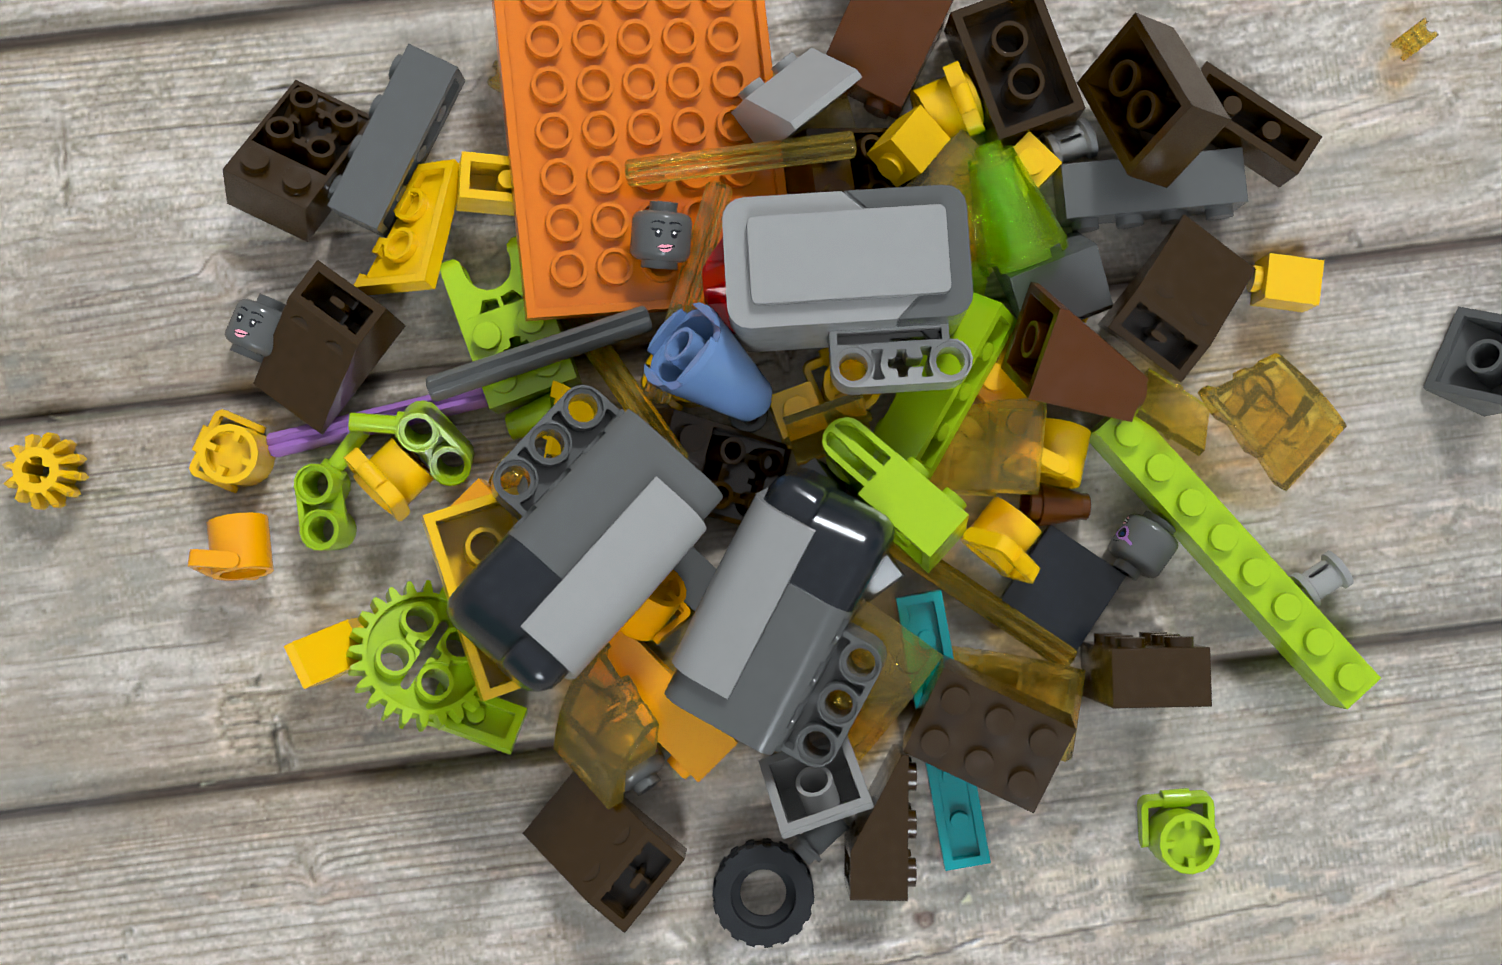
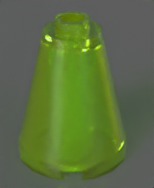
[968,139,1069,277]

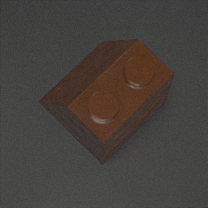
[826,0,954,119]
[1001,282,1149,422]

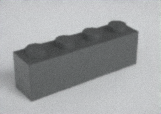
[327,43,466,238]
[1052,147,1248,233]

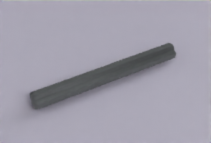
[426,306,652,401]

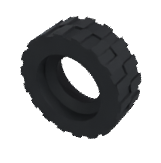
[712,838,815,948]

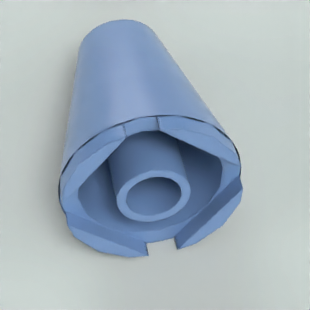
[644,302,772,422]

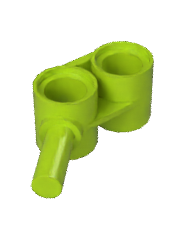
[348,400,475,486]
[294,431,370,551]

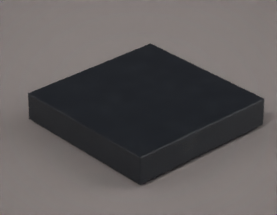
[998,525,1127,651]

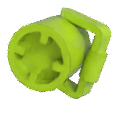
[1137,788,1220,875]

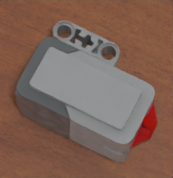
[702,185,973,395]

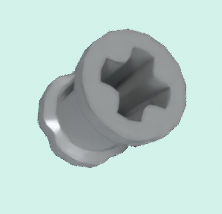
[1040,118,1098,164]
[1289,551,1354,607]

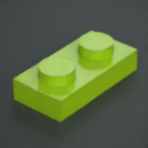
[427,682,528,755]

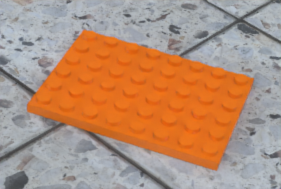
[492,0,787,321]

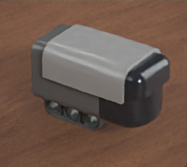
[446,385,723,692]
[664,468,896,767]

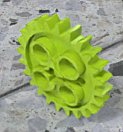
[346,580,480,732]

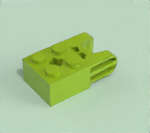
[440,236,583,414]
[822,417,969,574]

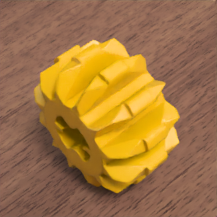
[2,432,89,510]

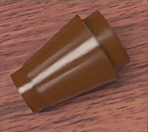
[1019,481,1091,526]

